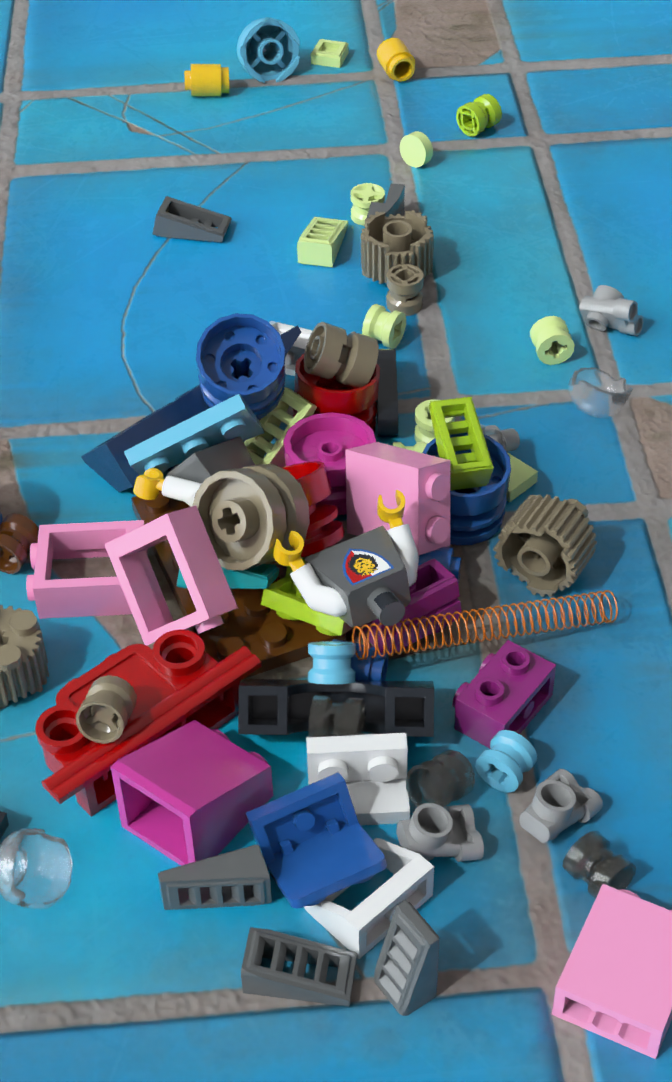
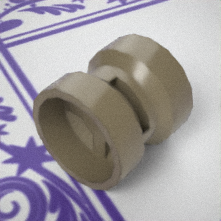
[386,264,424,316]
[76,675,137,744]

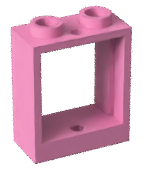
[104,505,238,645]
[26,520,148,619]

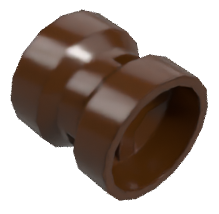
[0,513,39,574]

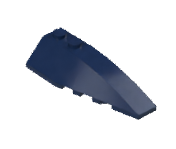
[81,325,301,492]

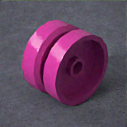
[283,412,376,515]

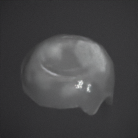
[568,367,633,418]
[0,828,73,910]

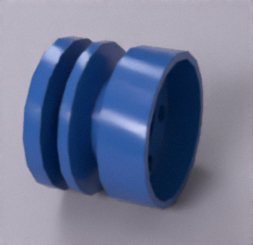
[196,313,285,419]
[422,432,511,545]

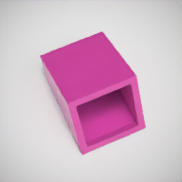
[111,720,273,866]

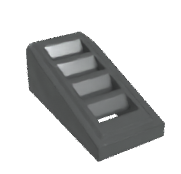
[153,196,232,242]
[158,844,272,910]
[374,899,440,1016]
[241,927,357,1007]

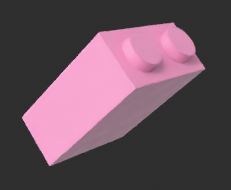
[345,442,450,555]
[552,884,672,1059]

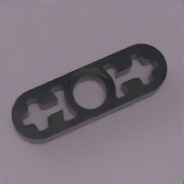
[377,349,398,436]

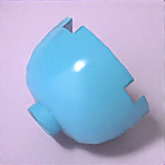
[237,17,300,83]

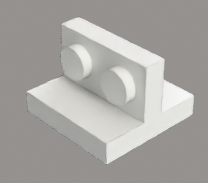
[306,733,410,825]

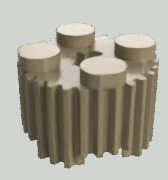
[361,210,434,285]
[493,494,597,597]
[0,605,49,709]

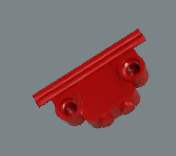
[35,629,262,817]

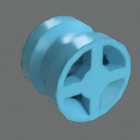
[308,641,356,684]
[475,730,537,793]

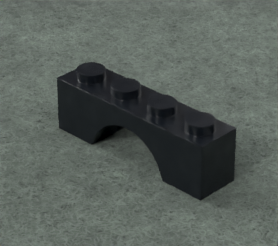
[238,679,434,737]

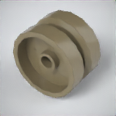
[192,464,310,570]

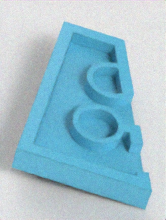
[124,394,265,475]

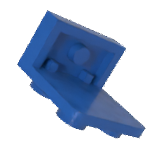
[246,772,387,909]

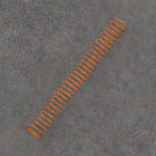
[352,590,618,660]

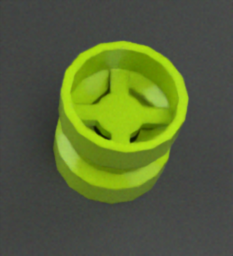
[456,94,502,137]

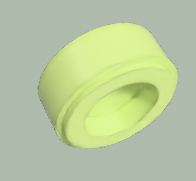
[400,131,433,168]

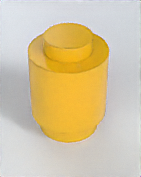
[377,38,415,82]
[184,64,229,96]

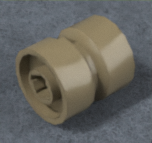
[304,322,379,389]

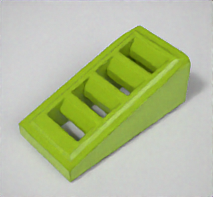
[429,397,494,491]

